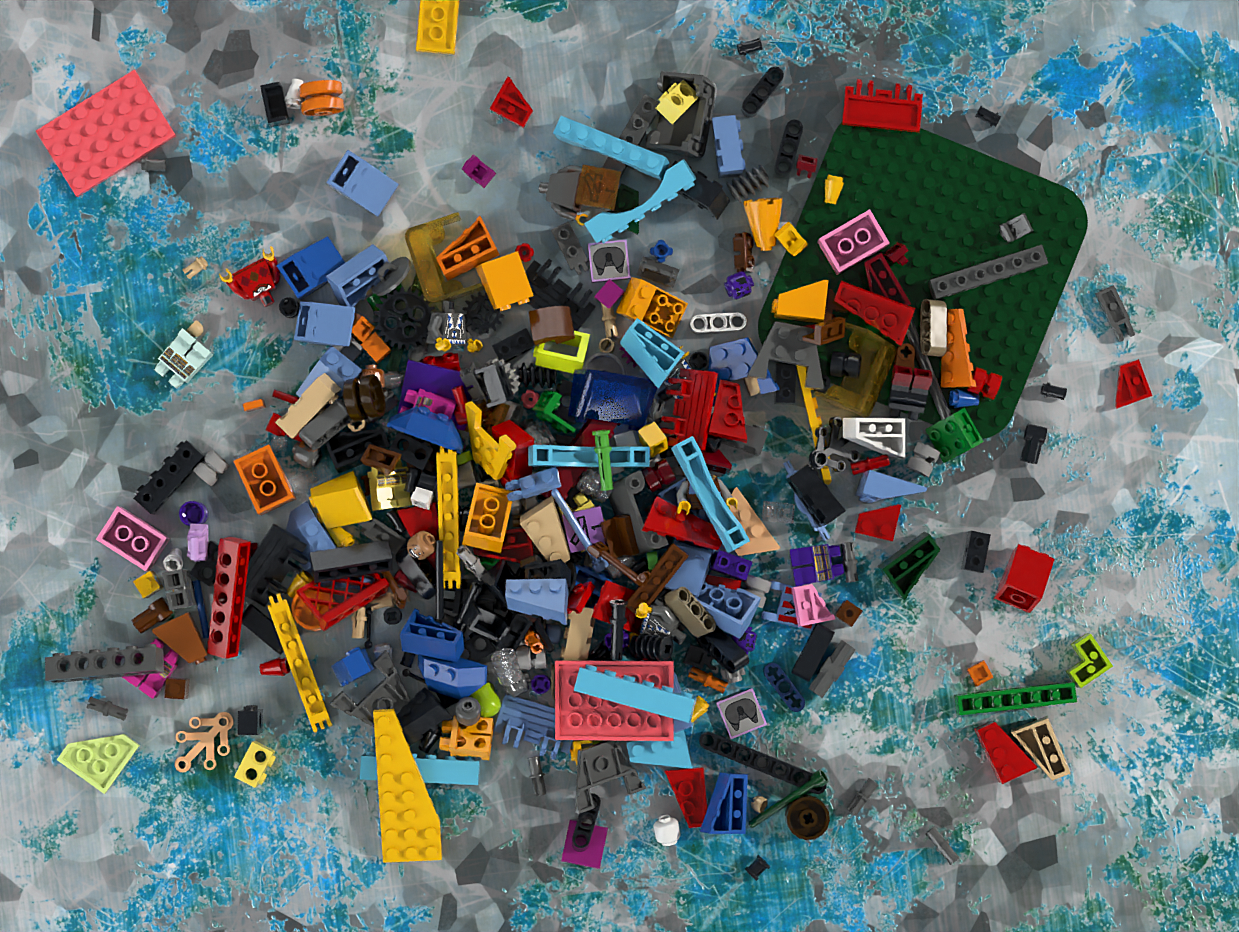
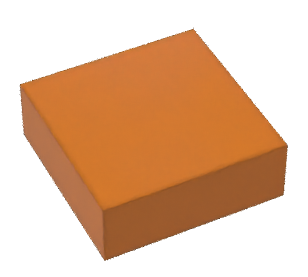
[243,399,266,412]
[966,660,994,687]

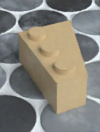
[275,373,342,439]
[520,496,570,563]
[560,607,595,660]
[1011,716,1071,781]

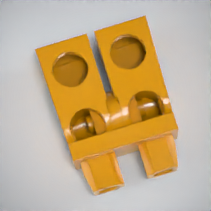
[439,715,494,761]

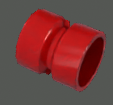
[967,367,1002,400]

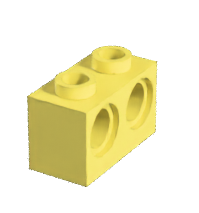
[656,80,698,124]
[234,741,276,788]

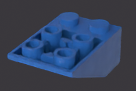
[276,236,345,301]

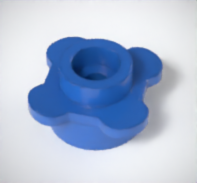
[650,240,673,263]

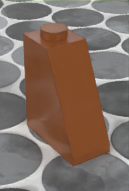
[152,612,210,665]

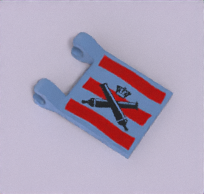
[761,581,822,631]

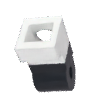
[411,470,437,510]

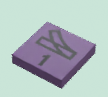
[561,505,606,553]

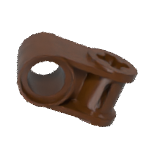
[893,343,915,374]

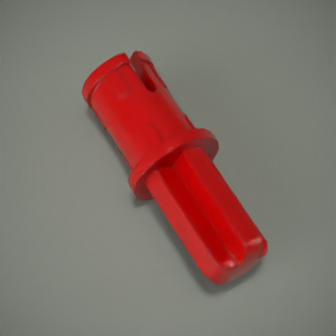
[850,454,890,476]

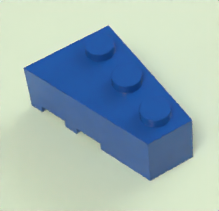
[400,608,464,662]
[331,647,376,687]
[700,772,748,834]

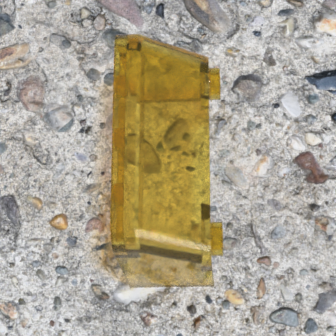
[405,212,484,303]
[814,322,896,418]

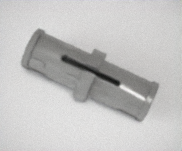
[456,545,487,581]

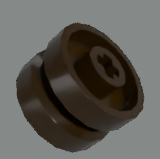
[343,374,386,422]
[785,794,830,840]

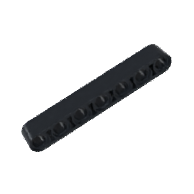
[699,731,827,794]

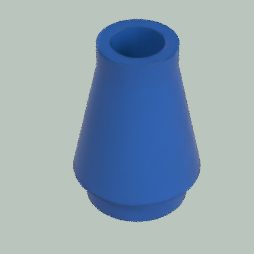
[949,389,979,408]

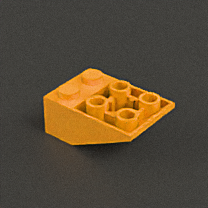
[616,277,688,338]

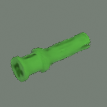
[592,430,614,491]

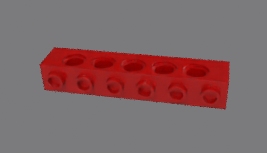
[207,537,251,659]

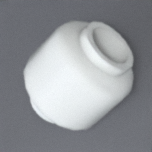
[653,815,681,846]

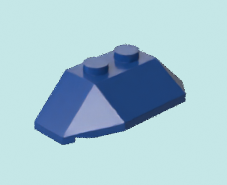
[387,406,465,454]
[417,654,487,700]

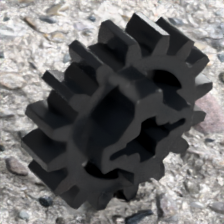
[462,292,505,334]

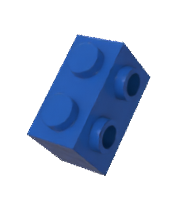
[575,565,613,600]

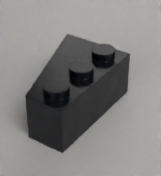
[671,160,730,220]
[325,429,391,474]

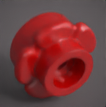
[515,243,534,262]

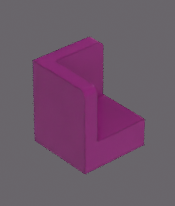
[594,279,624,309]

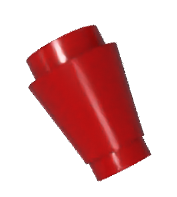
[259,657,290,676]

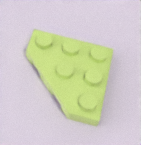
[57,734,140,794]

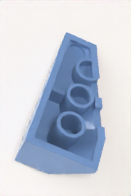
[695,581,761,639]

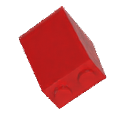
[994,544,1055,613]

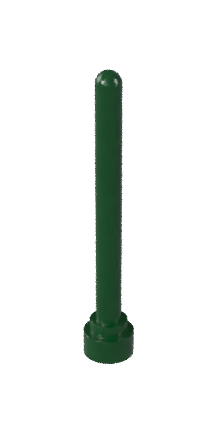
[748,769,829,828]

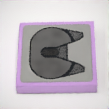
[588,240,630,283]
[716,688,767,739]

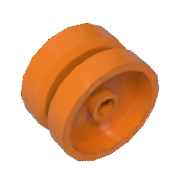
[299,80,345,116]
[291,590,336,631]

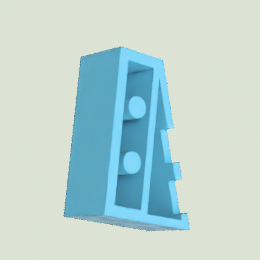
[626,730,692,769]

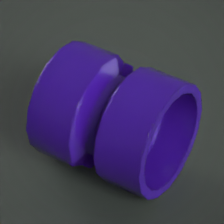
[179,501,209,526]

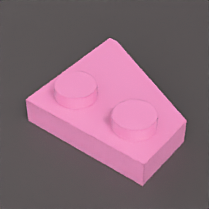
[792,584,835,626]

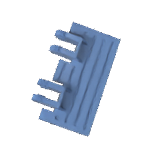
[494,693,573,760]

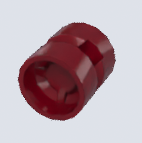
[641,458,676,493]

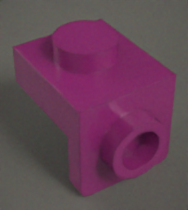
[462,154,496,188]

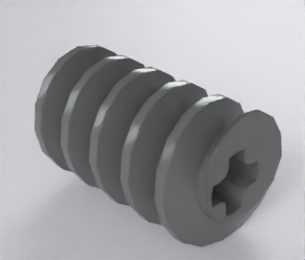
[726,164,769,203]

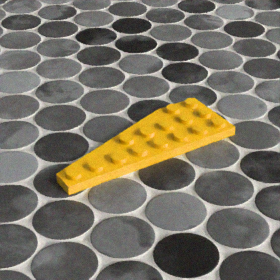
[373,709,442,863]

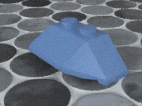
[286,501,337,572]

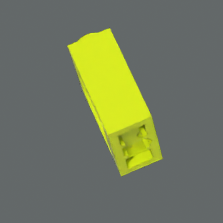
[533,331,590,375]

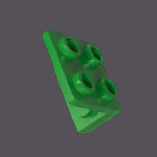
[532,390,576,434]
[925,408,984,463]

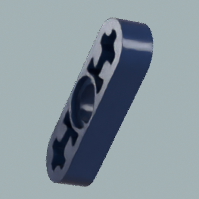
[763,663,805,712]

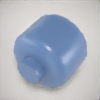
[546,624,564,644]

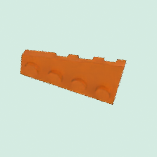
[941,309,976,388]

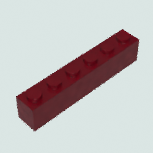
[541,397,627,504]

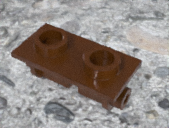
[733,232,755,273]

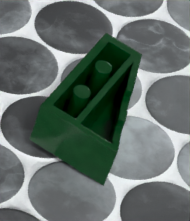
[878,532,941,600]

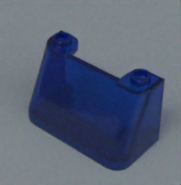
[568,369,657,431]

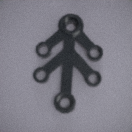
[809,417,860,472]

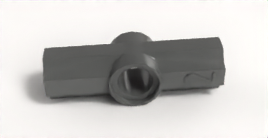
[808,640,855,698]

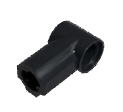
[1020,423,1047,464]

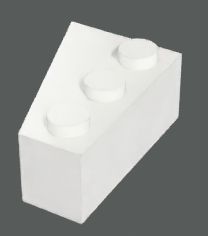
[843,418,905,458]

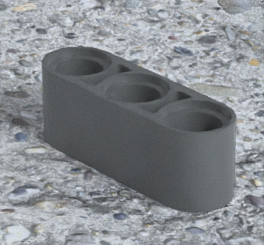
[299,399,352,450]

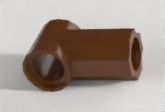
[131,597,173,634]

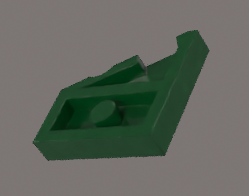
[607,183,639,235]

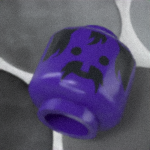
[724,271,754,300]
[731,627,757,655]

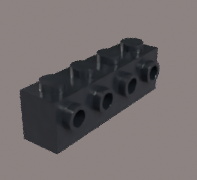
[133,440,205,515]
[310,540,393,583]

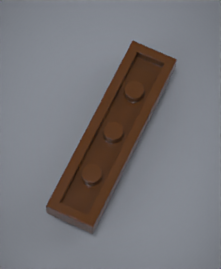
[626,543,689,614]

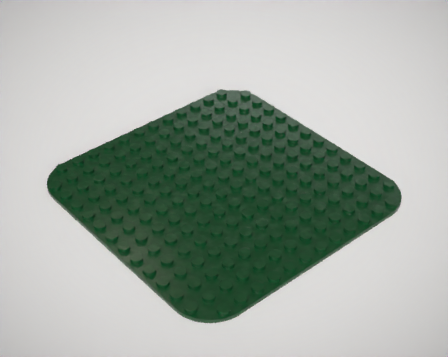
[758,122,1088,439]

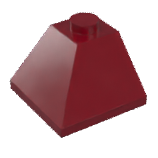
[701,446,732,475]

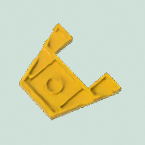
[465,401,516,481]

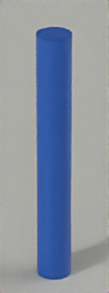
[192,580,210,639]

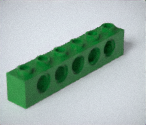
[954,682,1077,715]

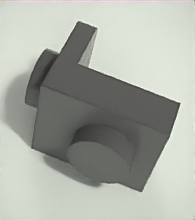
[1000,213,1033,243]

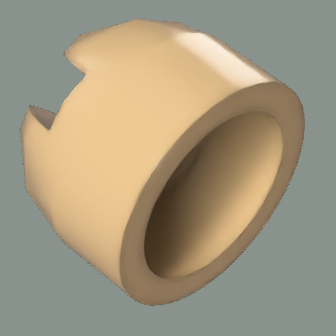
[186,320,203,337]
[599,338,615,354]
[751,796,768,813]

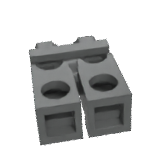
[162,569,197,611]

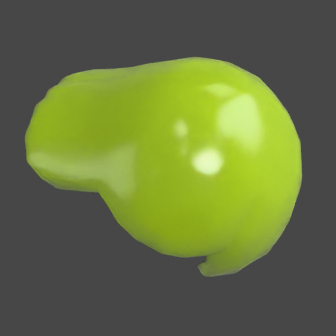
[468,682,501,718]

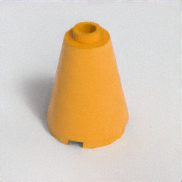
[743,197,782,251]

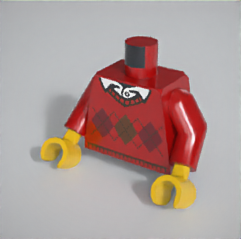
[219,246,280,307]

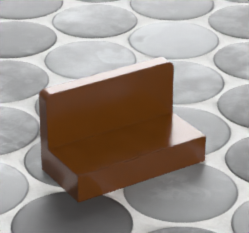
[802,317,845,345]
[601,515,639,558]

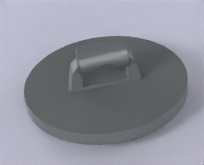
[372,257,411,296]

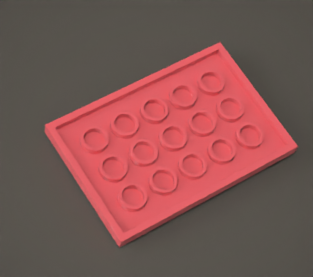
[36,69,176,197]
[555,660,674,741]

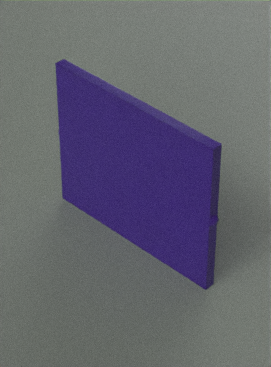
[397,359,473,431]

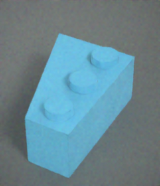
[620,318,685,389]

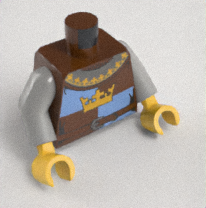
[676,475,738,514]

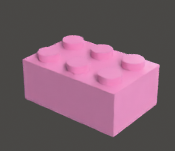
[817,209,889,275]
[96,506,171,571]

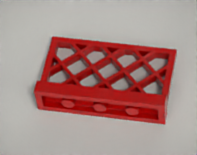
[296,573,389,631]

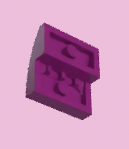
[561,820,608,869]

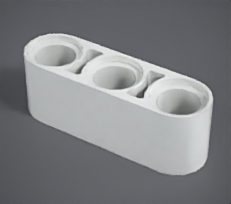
[690,312,747,334]

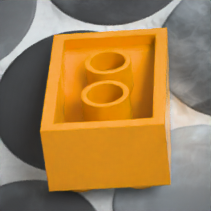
[462,483,513,553]

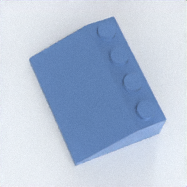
[855,470,927,504]

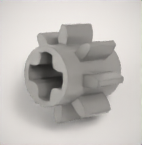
[721,667,745,683]

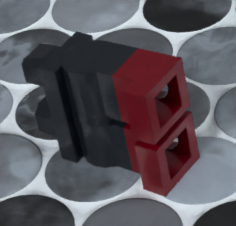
[888,365,933,421]

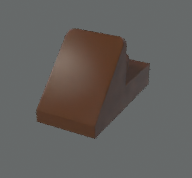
[822,289,848,322]
[360,444,402,476]

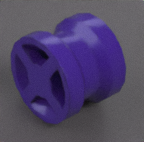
[531,674,551,694]

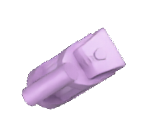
[187,524,208,562]

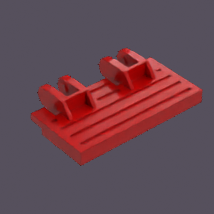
[842,79,923,133]
[660,368,718,451]

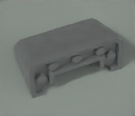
[646,71,717,158]
[607,471,668,556]

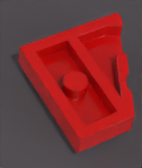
[490,76,533,128]
[1115,359,1152,409]
[854,504,901,542]

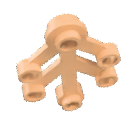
[175,712,234,772]

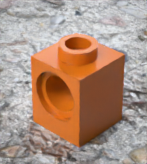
[351,313,375,342]
[361,332,392,364]

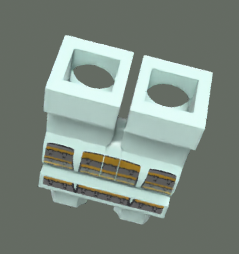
[154,328,213,389]

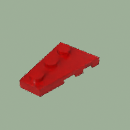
[708,380,747,443]
[567,581,595,614]
[664,767,707,828]

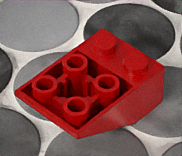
[592,580,643,634]

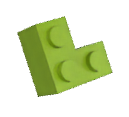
[1066,633,1113,688]

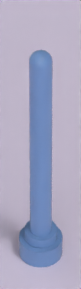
[551,489,609,573]

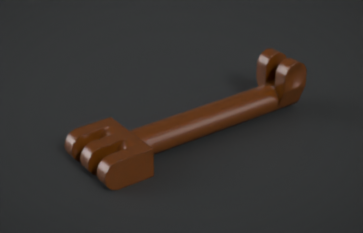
[587,541,651,588]
[381,571,407,609]

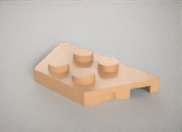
[730,487,780,556]

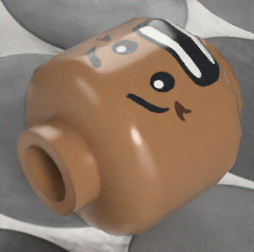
[407,531,435,560]

